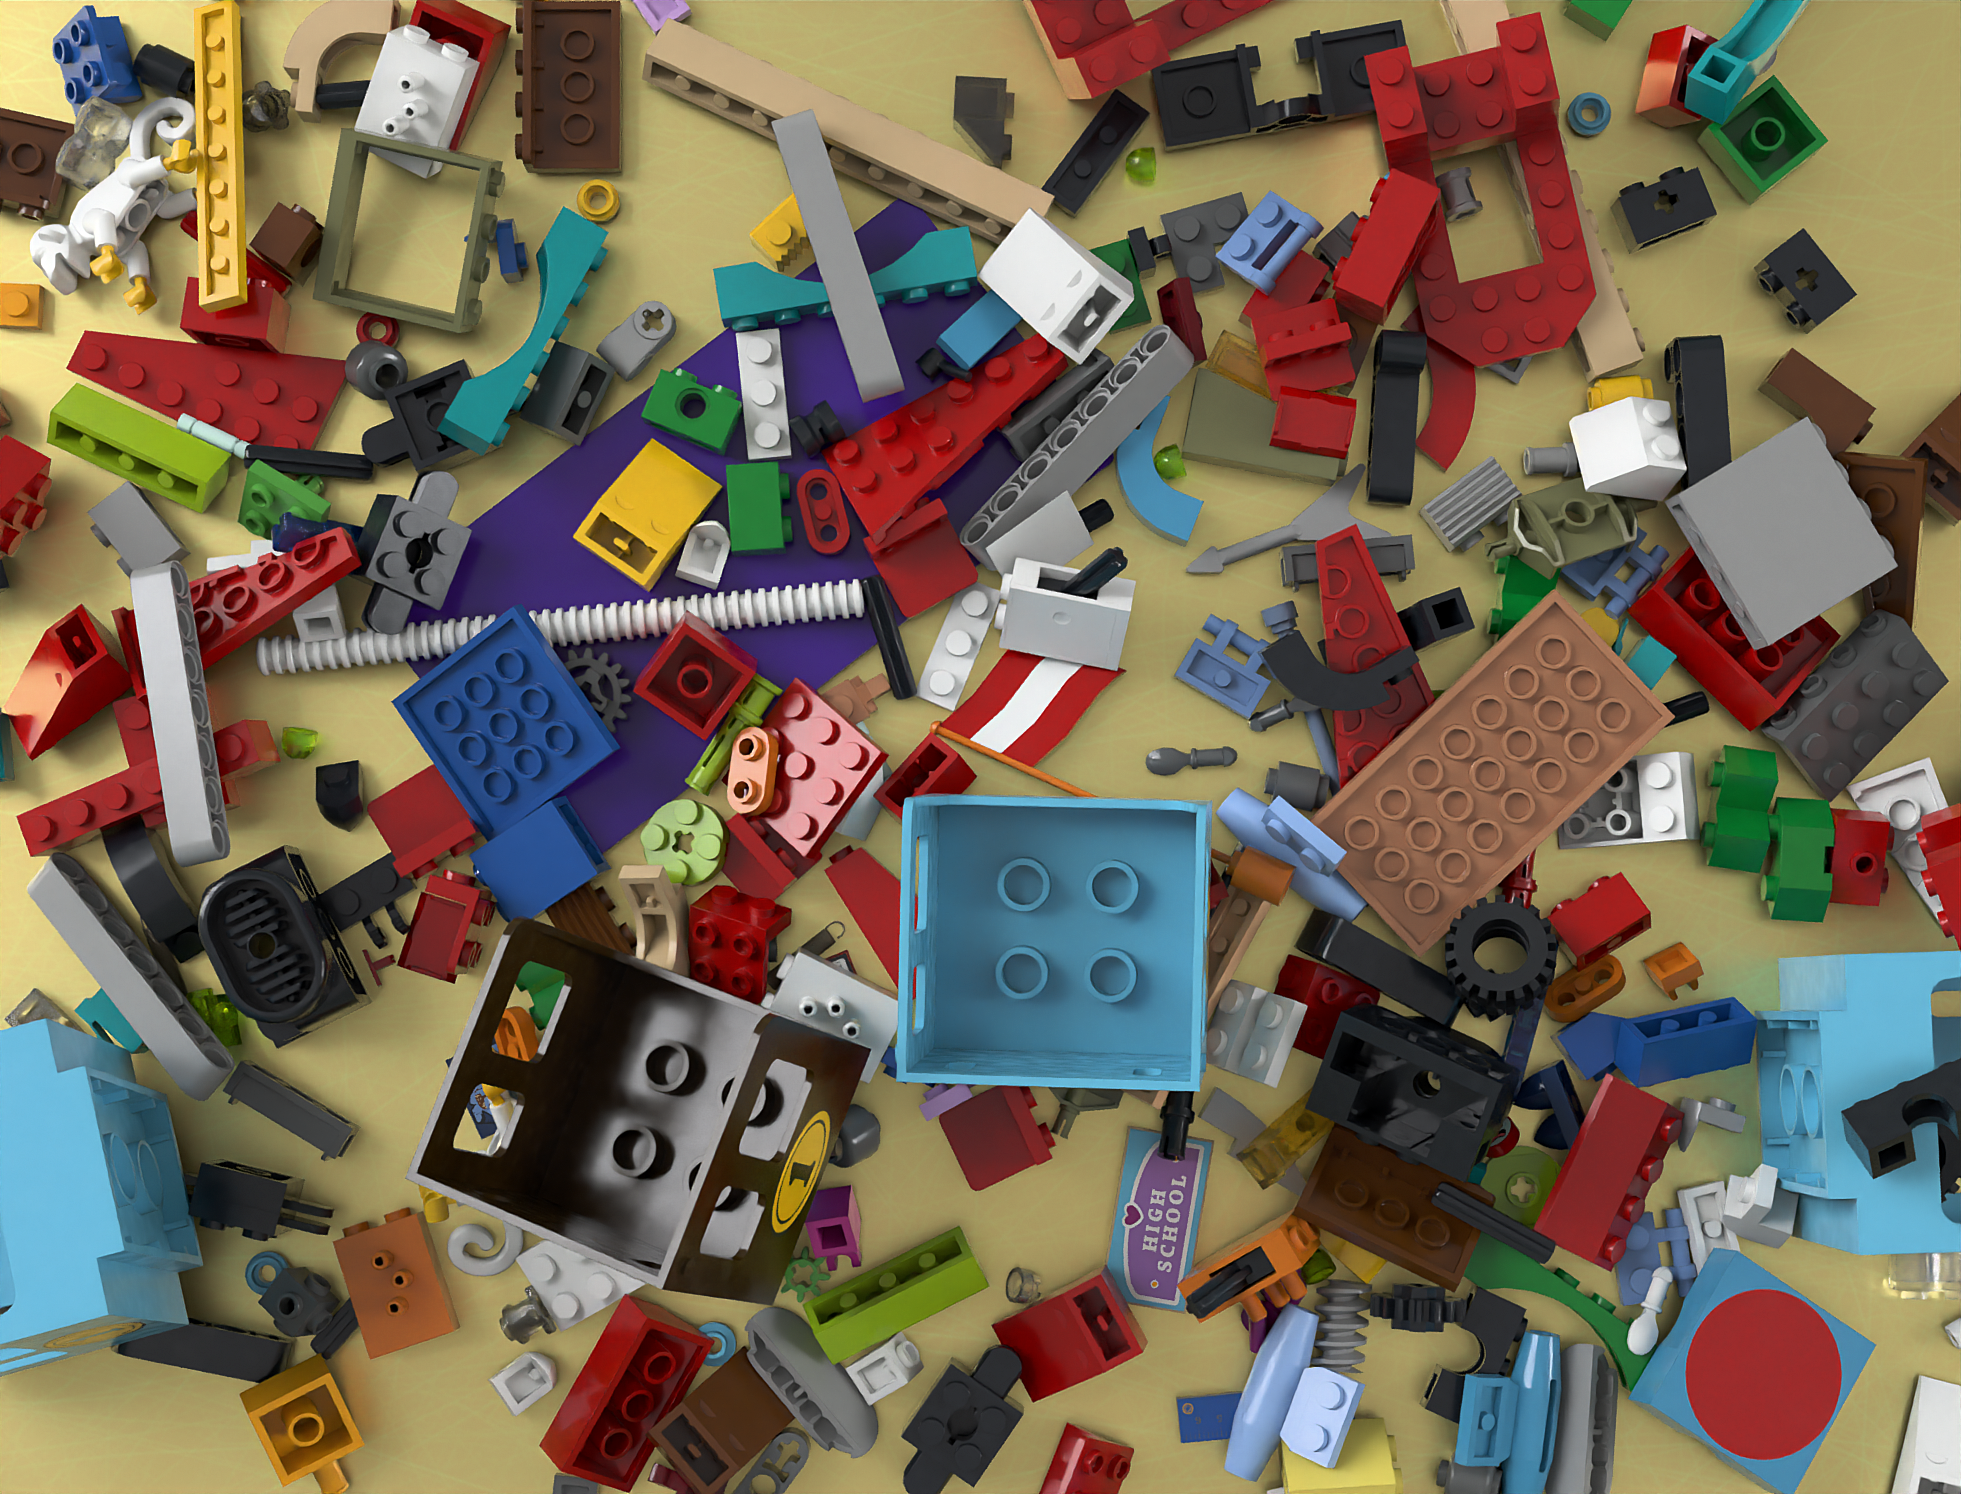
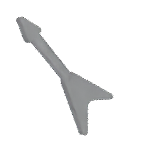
[1186,464,1391,574]

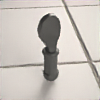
[1248,696,1321,732]
[1145,746,1238,776]

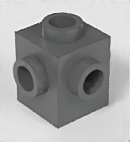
[258,1267,340,1337]

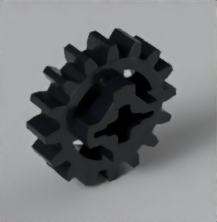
[1370,1283,1467,1333]

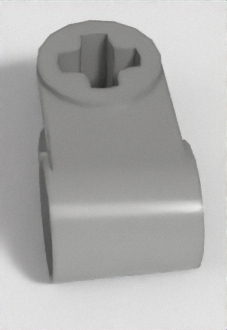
[596,301,677,382]

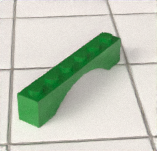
[1463,1231,1658,1393]

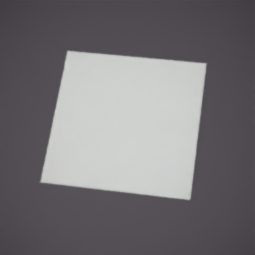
[985,490,1094,579]

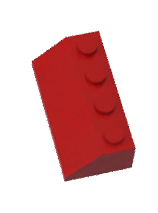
[1533,1073,1685,1272]
[539,1294,715,1493]

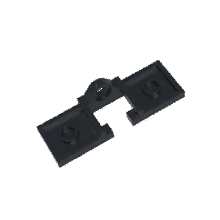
[1150,20,1406,151]

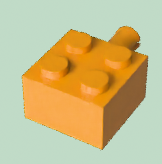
[239,1353,365,1494]

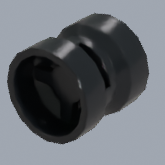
[788,400,846,458]

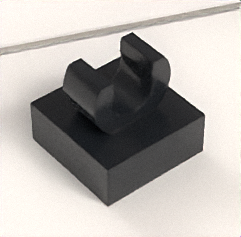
[1126,226,1173,280]

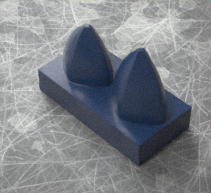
[1513,1059,1586,1151]

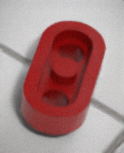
[797,469,851,556]

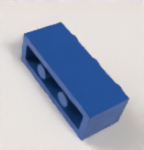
[1614,996,1758,1088]

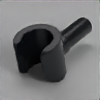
[915,347,972,382]

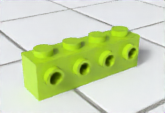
[47,383,231,514]
[802,1225,990,1365]

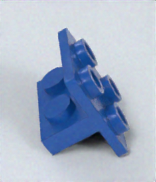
[52,5,142,117]

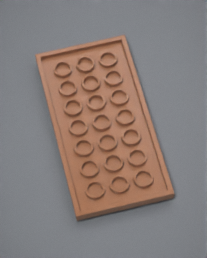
[1309,589,1675,958]

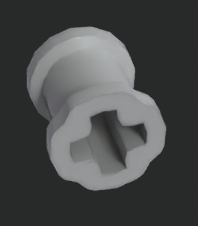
[1435,167,1483,222]

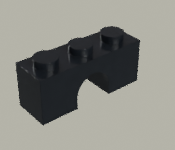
[1841,1058,1961,1179]
[1419,1284,1528,1424]

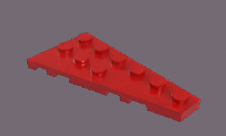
[66,330,348,478]
[821,333,1069,546]
[1315,524,1436,790]
[111,527,362,708]

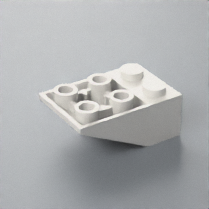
[977,207,1134,365]
[1558,752,1701,850]
[1892,1375,1961,1494]

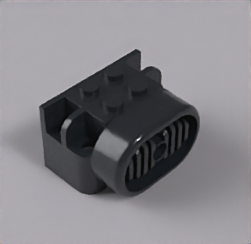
[198,845,372,1049]
[1305,1003,1522,1183]

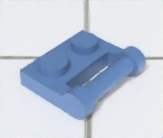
[1215,190,1324,295]

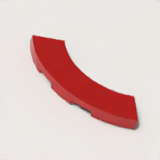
[1400,304,1476,472]

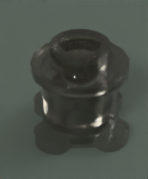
[242,81,291,133]
[499,1285,556,1345]

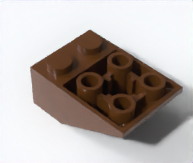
[1900,393,1961,527]
[645,1346,795,1494]

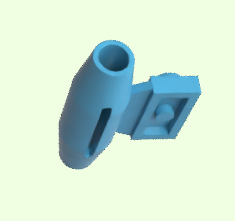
[1454,1330,1562,1494]

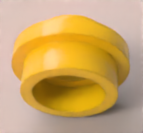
[577,179,620,223]

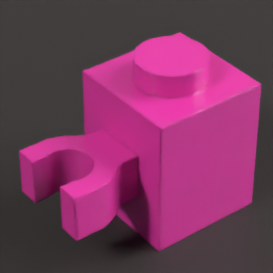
[805,1185,862,1271]

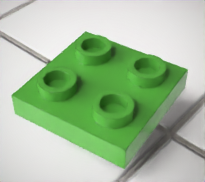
[237,459,332,545]

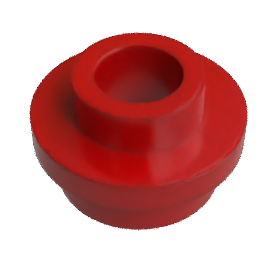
[356,312,400,348]

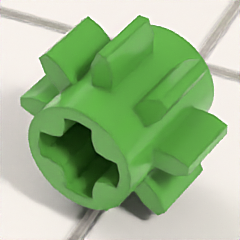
[781,1246,831,1303]

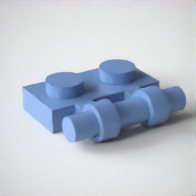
[1559,527,1669,620]
[1174,614,1271,720]
[1614,1207,1697,1306]

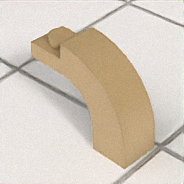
[283,0,401,123]
[618,865,691,978]

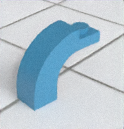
[1115,395,1204,547]

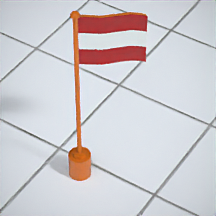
[929,649,1296,907]

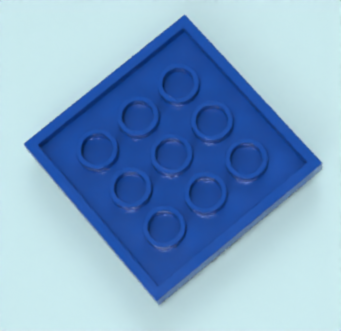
[391,604,621,842]

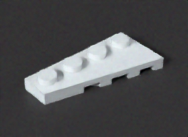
[1845,757,1948,923]

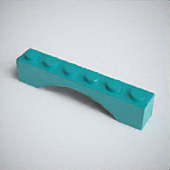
[1684,0,1811,125]
[437,206,609,456]
[713,226,977,332]

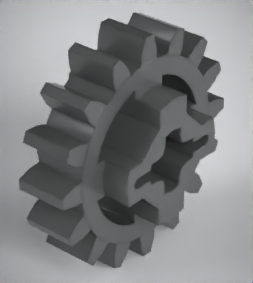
[561,648,633,734]

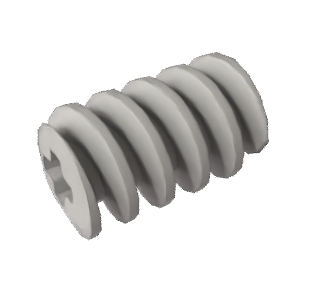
[1310,1279,1372,1373]

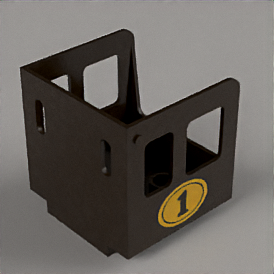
[405,916,871,1306]

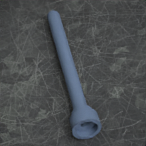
[1261,600,1340,797]

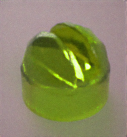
[1125,147,1156,182]
[1153,443,1187,480]
[281,727,318,759]
[1300,1248,1336,1285]

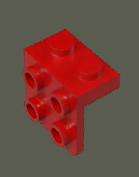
[863,497,978,618]
[367,764,482,881]
[425,869,496,975]
[688,885,792,1004]
[1273,954,1380,1060]
[939,1085,1057,1191]

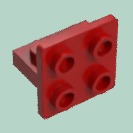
[1251,298,1356,402]
[721,812,823,901]
[1039,1422,1134,1494]

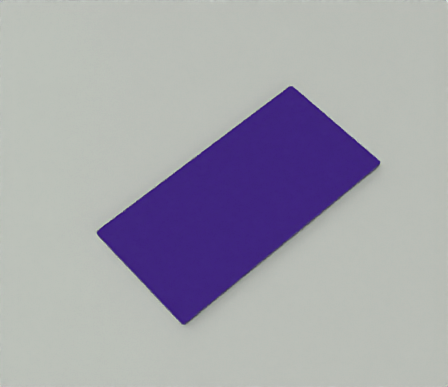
[404,198,1114,854]

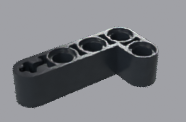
[1366,329,1427,506]
[1664,335,1732,491]
[1294,908,1467,1028]
[110,1317,293,1383]

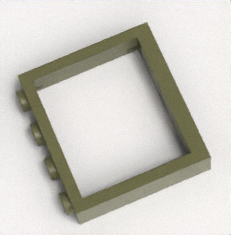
[313,128,505,333]

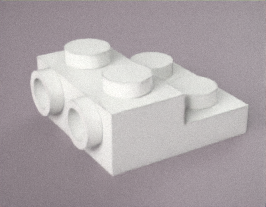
[1206,979,1308,1088]

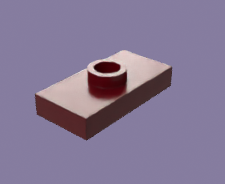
[1157,277,1208,369]

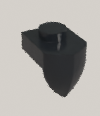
[316,760,363,832]

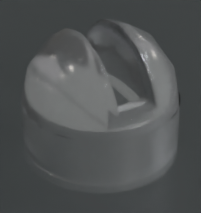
[1006,1267,1043,1304]

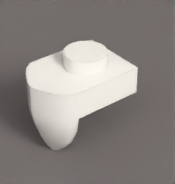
[675,521,731,590]
[488,1351,557,1416]

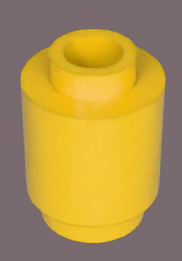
[1587,375,1654,411]

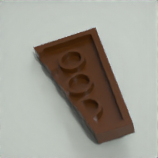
[1837,451,1928,631]

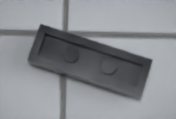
[1041,89,1150,218]

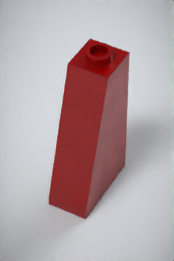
[824,845,918,1000]

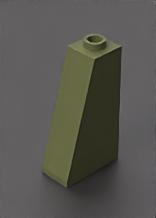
[1181,368,1349,487]

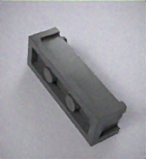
[995,348,1115,464]
[1279,534,1415,593]
[223,1060,360,1161]

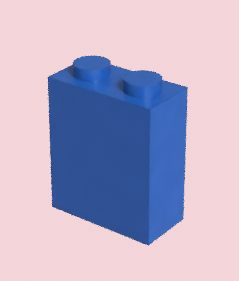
[468,796,612,923]

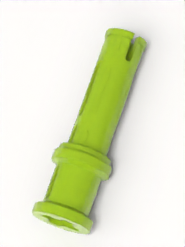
[684,673,783,796]

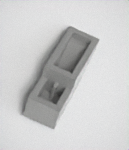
[1198,1087,1306,1196]

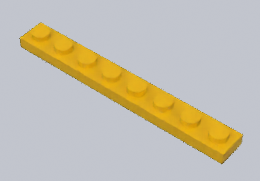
[194,0,247,313]

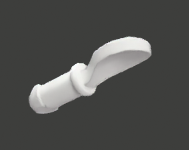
[1627,1266,1673,1355]

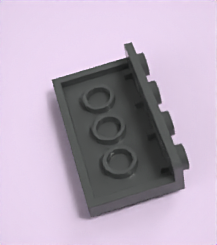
[1761,609,1949,803]

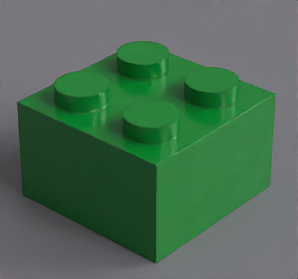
[1697,75,1828,205]

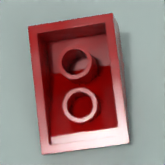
[409,0,512,151]

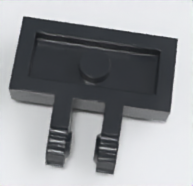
[318,852,417,949]

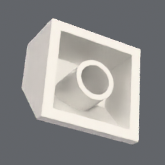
[1569,396,1687,501]

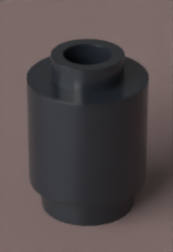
[133,44,195,99]

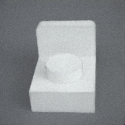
[846,1332,924,1406]

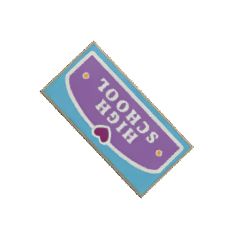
[1105,1126,1214,1314]

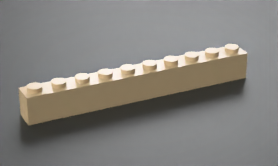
[1439,0,1645,384]
[642,18,1055,245]

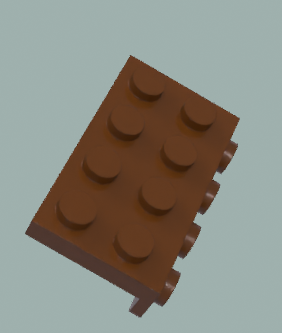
[515,0,622,173]
[0,108,81,221]
[1292,1122,1496,1293]

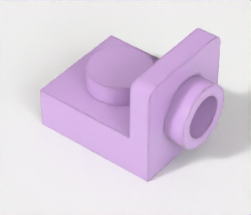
[919,1083,975,1121]

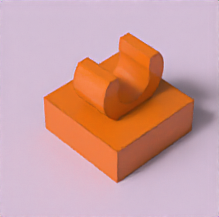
[1643,942,1704,1001]

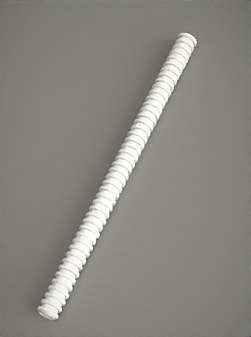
[256,579,865,676]

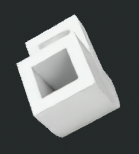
[1722,1164,1799,1249]

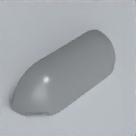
[745,1307,878,1458]
[1545,1344,1618,1494]

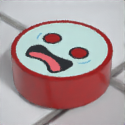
[1486,1116,1520,1158]

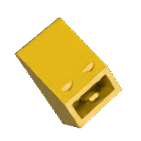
[573,438,723,592]

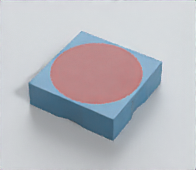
[1628,1248,1876,1494]

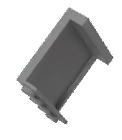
[1664,416,1898,650]

